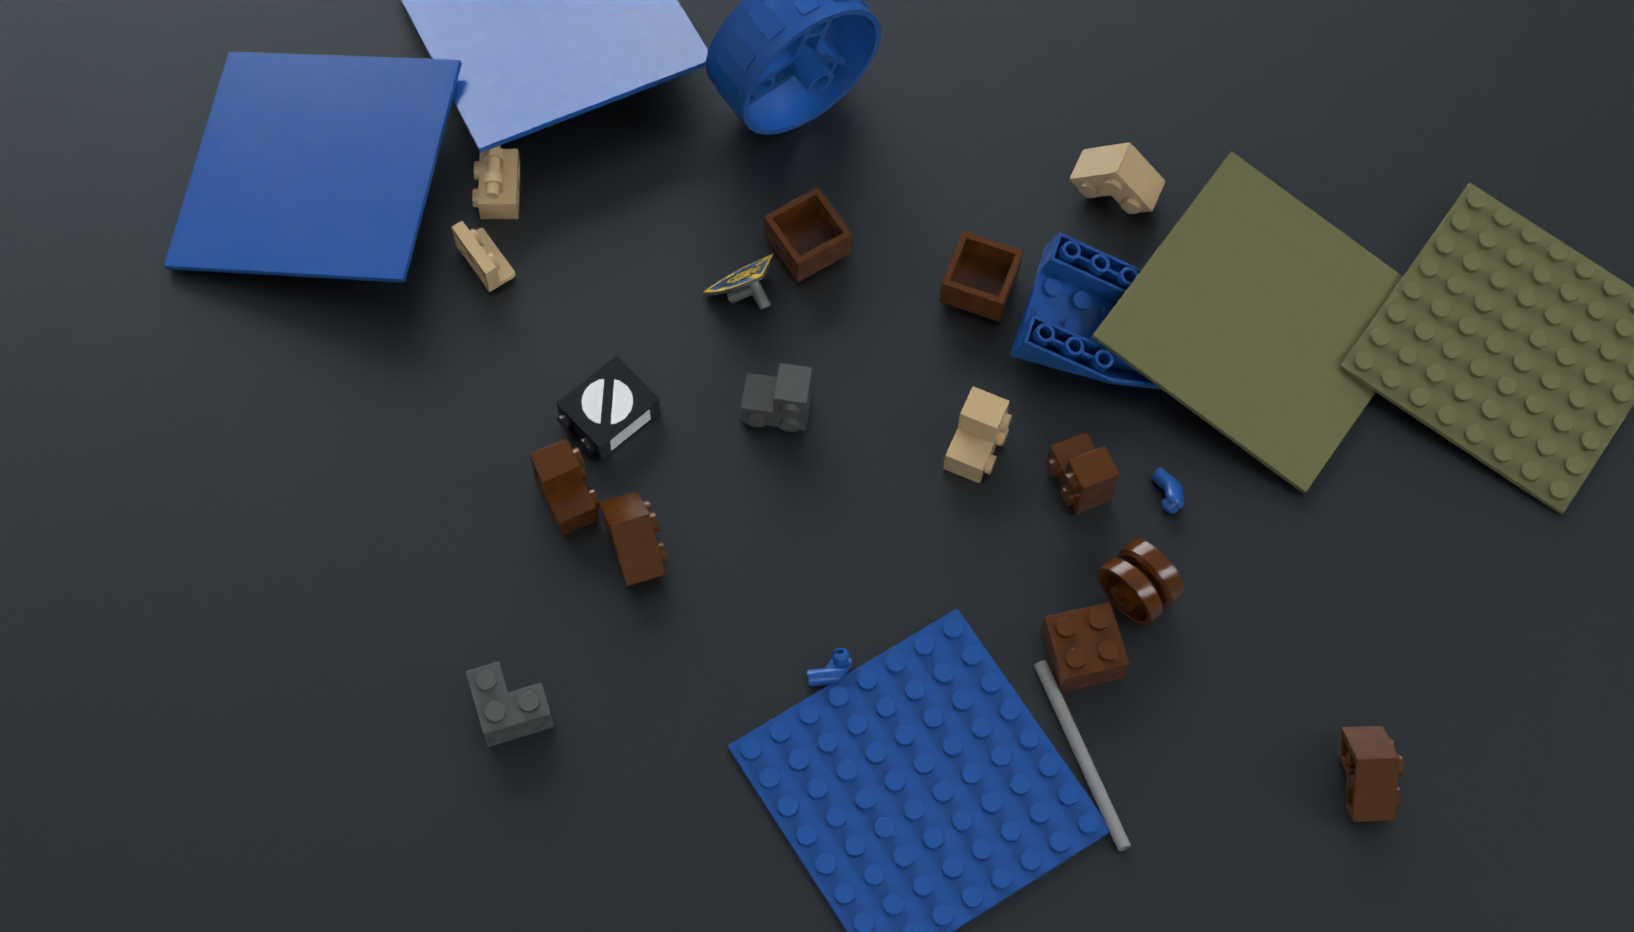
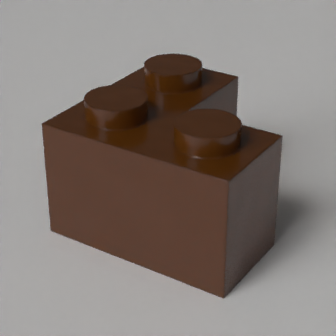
[1046,432,1119,515]
[529,438,600,536]
[599,491,668,586]
[1339,726,1404,822]

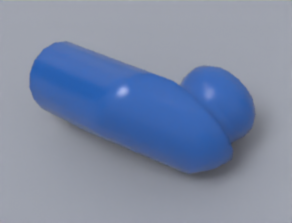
[1150,467,1185,514]
[807,648,852,687]

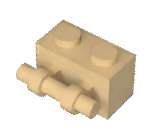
[472,145,520,219]

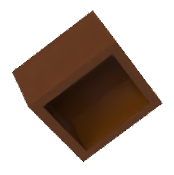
[764,187,852,283]
[939,231,1024,322]
[1041,602,1130,693]

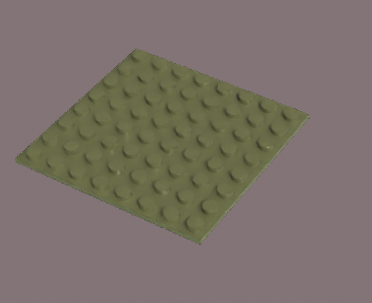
[1091,151,1403,494]
[1339,182,1634,515]

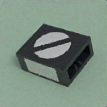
[557,355,661,461]

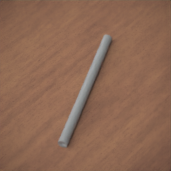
[1034,660,1131,851]

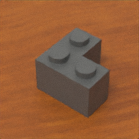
[741,363,812,432]
[465,661,554,747]

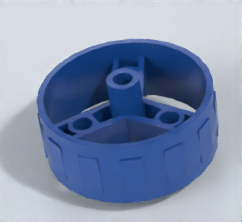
[706,0,881,135]

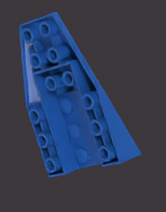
[1010,232,1161,389]

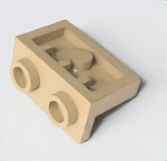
[451,221,515,292]

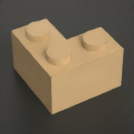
[1069,142,1166,214]
[943,387,1012,483]

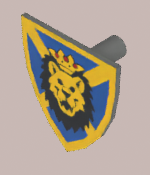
[703,254,775,310]

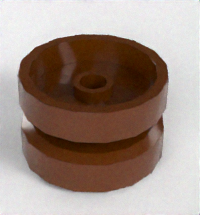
[1097,538,1184,626]

